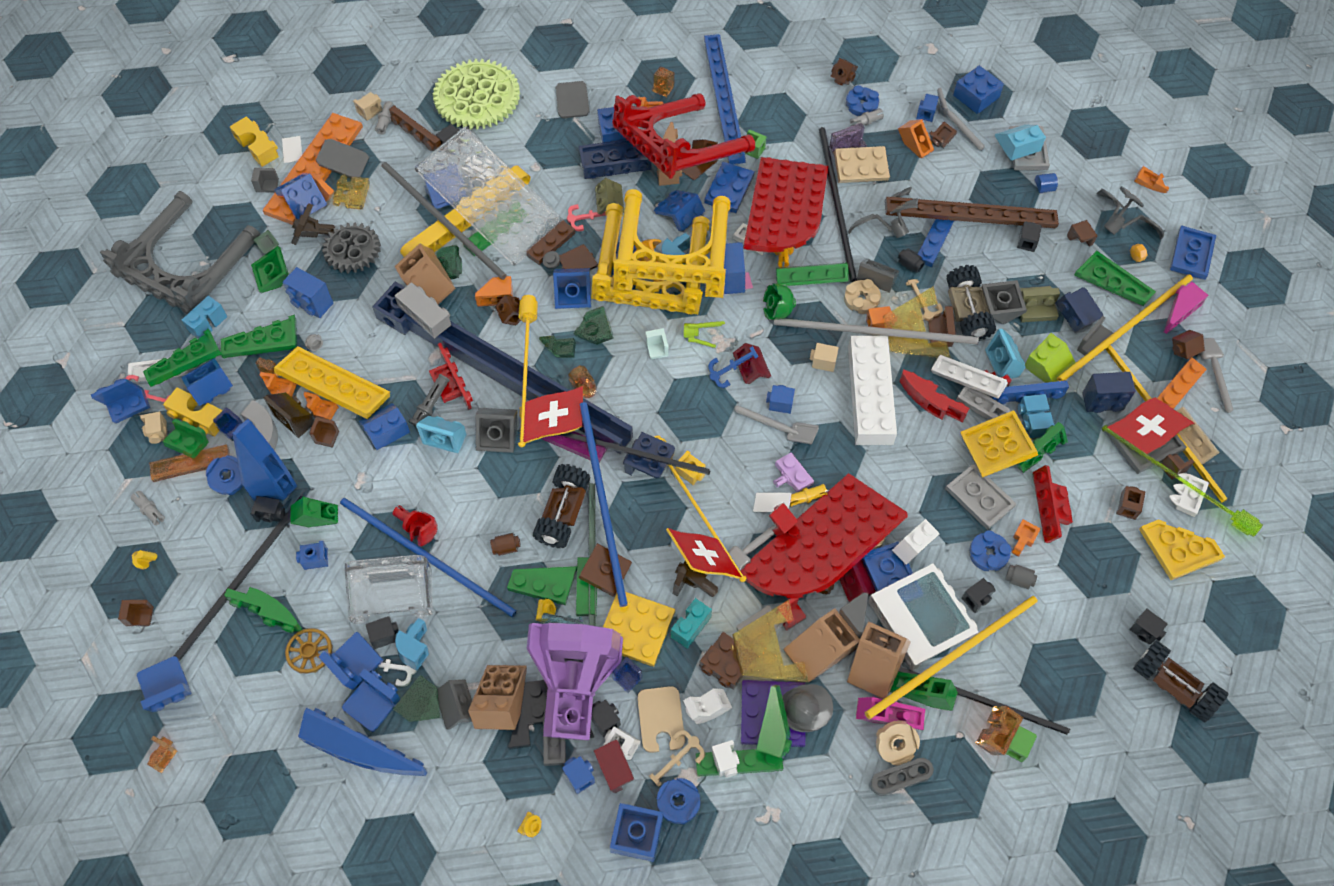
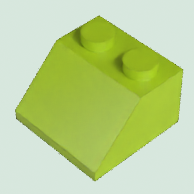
[1025,333,1076,383]

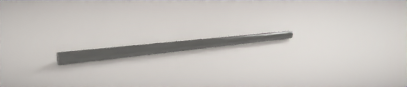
[381,162,507,280]

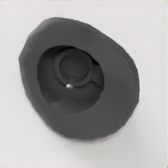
[782,684,833,732]

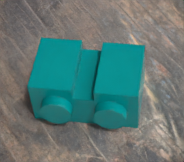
[671,598,712,649]

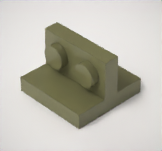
[1020,286,1060,323]

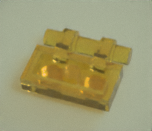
[333,175,370,210]

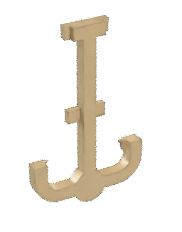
[906,279,943,321]
[649,730,705,787]

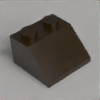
[263,392,314,438]

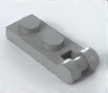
[956,386,1011,420]

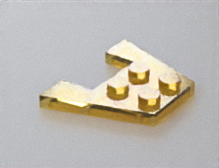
[883,286,950,358]
[732,600,809,683]

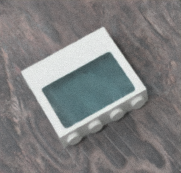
[868,563,978,671]

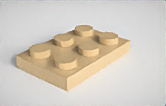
[834,146,890,183]

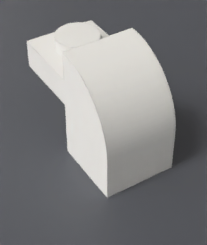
[684,689,732,724]

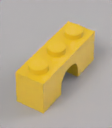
[229,116,279,167]
[163,387,228,437]

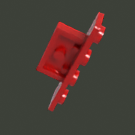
[429,343,473,410]
[1033,465,1073,543]

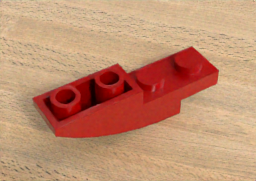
[899,370,970,423]

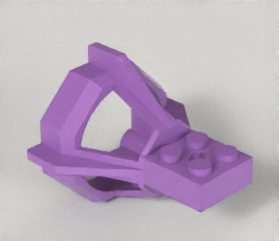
[527,623,623,740]

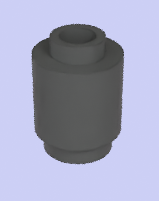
[1005,564,1038,590]

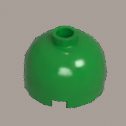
[763,283,796,320]

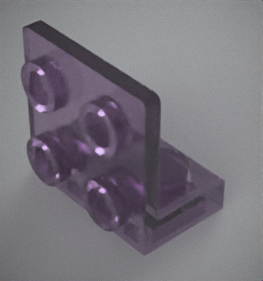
[829,123,868,154]

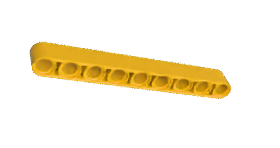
[400,165,531,257]

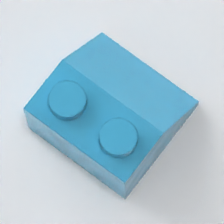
[995,124,1046,161]
[985,329,1026,378]
[416,416,467,453]

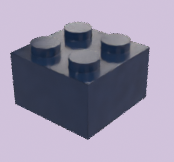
[1082,371,1136,413]

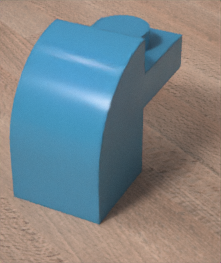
[662,233,690,265]
[395,618,429,671]

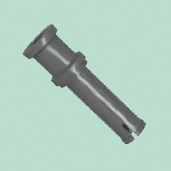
[408,374,450,427]

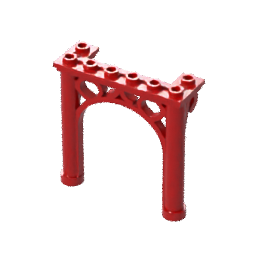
[612,93,755,179]

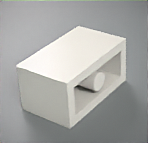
[892,519,940,565]

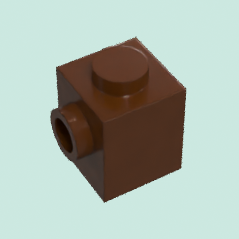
[1172,330,1205,359]

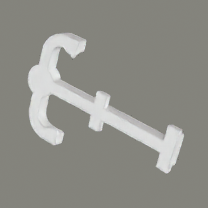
[378,659,417,687]

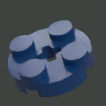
[846,85,879,116]
[206,455,243,495]
[969,531,1012,571]
[657,778,700,824]

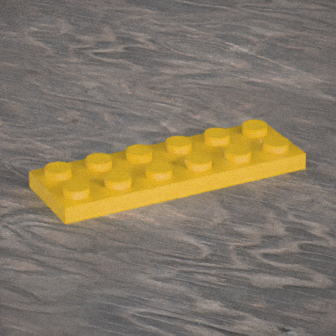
[274,346,390,419]

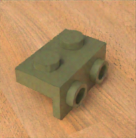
[595,177,624,215]

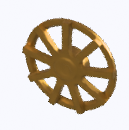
[285,628,333,674]

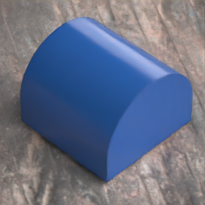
[1034,173,1058,193]

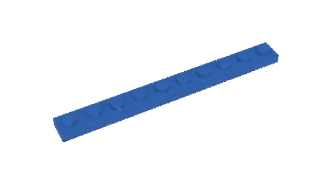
[704,34,746,164]

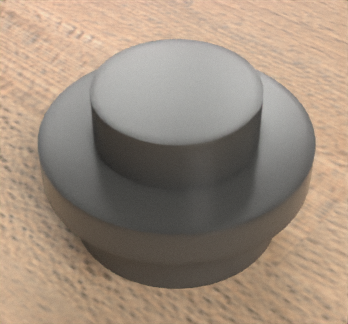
[543,251,560,269]

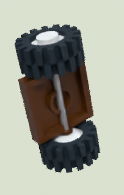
[532,464,591,549]
[1133,640,1229,723]

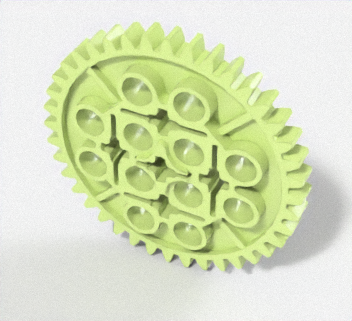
[433,59,520,130]

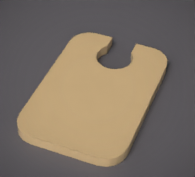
[638,687,685,753]

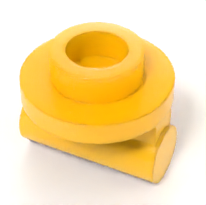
[132,550,157,569]
[536,599,556,622]
[517,811,542,838]

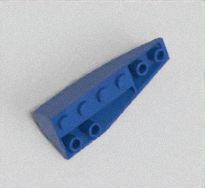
[232,419,297,502]
[298,708,428,776]

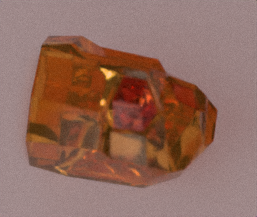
[568,365,597,398]

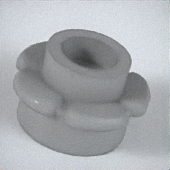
[305,334,323,351]

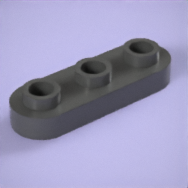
[871,758,934,796]

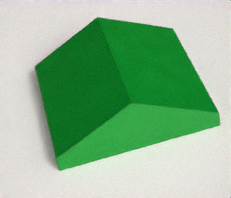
[251,246,289,293]

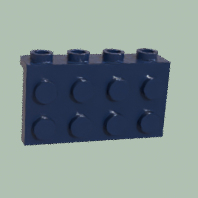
[579,139,652,179]

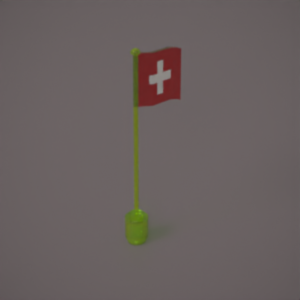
[1102,397,1263,537]

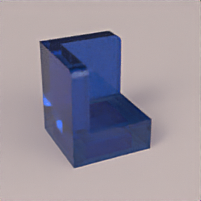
[213,407,243,441]
[612,657,643,693]

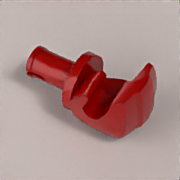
[392,505,438,546]

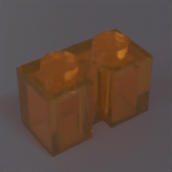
[975,706,1023,755]

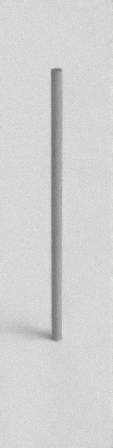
[774,319,979,345]

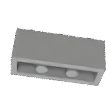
[395,282,451,338]

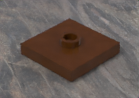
[578,543,632,597]

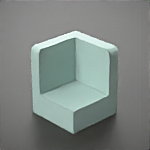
[646,328,669,359]

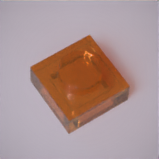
[255,357,279,377]

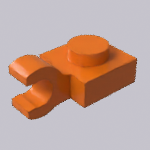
[1012,519,1041,557]

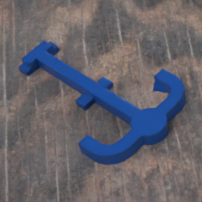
[708,346,758,388]

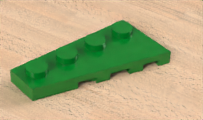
[1074,251,1156,306]
[221,315,297,358]
[143,329,222,387]

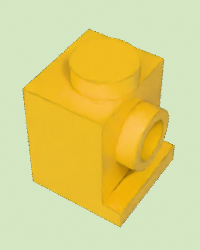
[675,450,706,485]

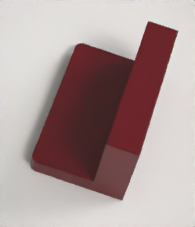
[733,343,771,385]
[839,559,876,602]
[594,740,634,793]

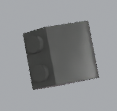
[475,408,517,453]

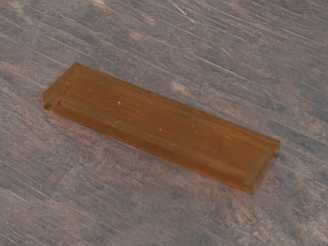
[149,444,230,482]

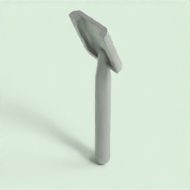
[937,87,984,150]
[1199,338,1233,413]
[734,405,819,444]
[728,524,776,580]

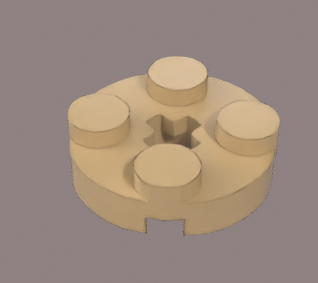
[844,279,881,314]
[876,721,920,765]

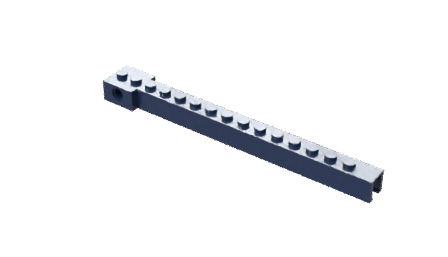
[372,281,633,454]

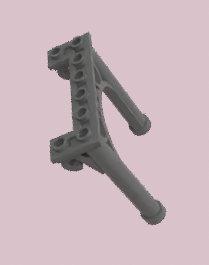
[100,191,261,314]

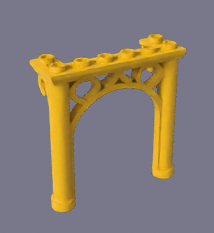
[614,189,731,298]
[591,203,710,315]

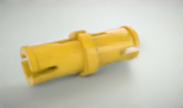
[790,484,827,507]

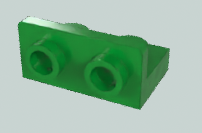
[162,419,209,459]

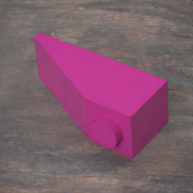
[1164,281,1209,334]
[856,697,925,730]

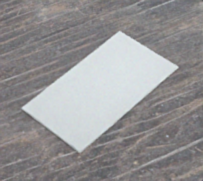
[282,136,302,163]
[753,493,792,512]

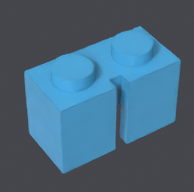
[181,296,228,339]
[1018,394,1054,438]

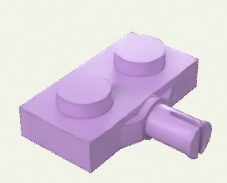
[773,453,814,492]

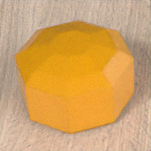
[1130,244,1147,262]

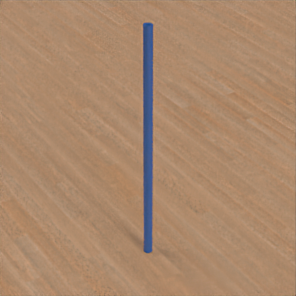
[579,402,628,607]
[340,498,517,617]

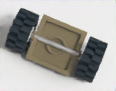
[946,265,996,341]

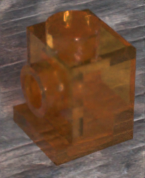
[652,66,674,97]

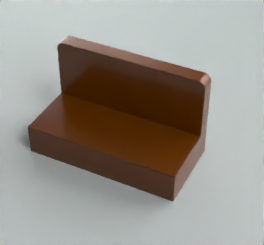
[928,306,956,347]

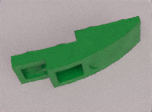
[224,587,303,633]

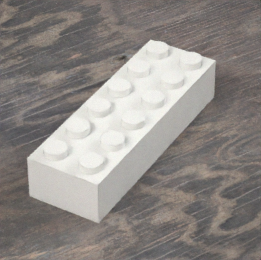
[848,336,897,445]

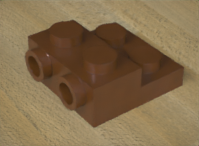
[699,632,757,690]

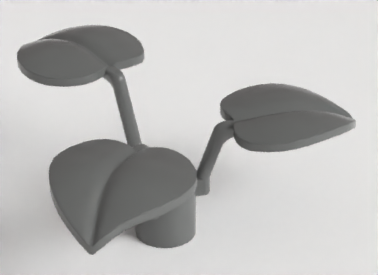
[1096,186,1164,239]
[848,187,918,238]

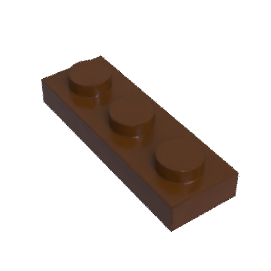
[526,220,576,265]

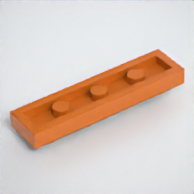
[1157,358,1207,409]

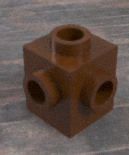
[831,58,858,86]
[495,295,521,326]

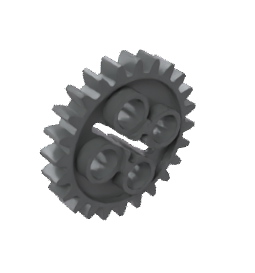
[322,222,381,274]

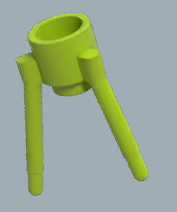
[684,321,725,348]

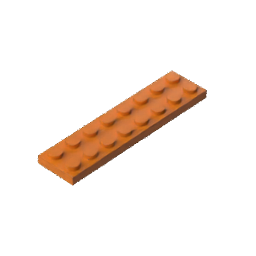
[262,113,363,225]

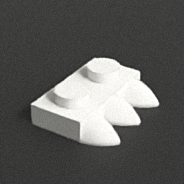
[1169,473,1209,517]

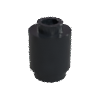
[898,248,925,273]

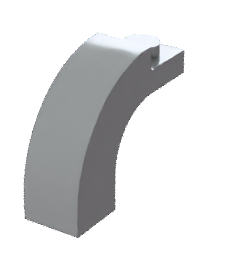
[241,400,278,451]

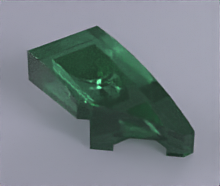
[539,336,576,358]

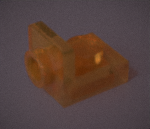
[147,736,177,774]

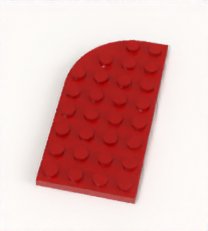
[743,157,828,252]
[740,473,908,598]

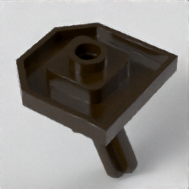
[291,203,335,245]
[672,561,718,597]

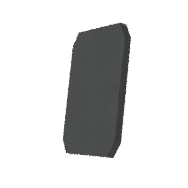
[555,81,589,118]
[316,139,369,179]

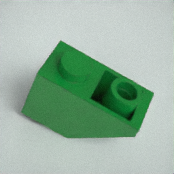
[291,497,338,528]

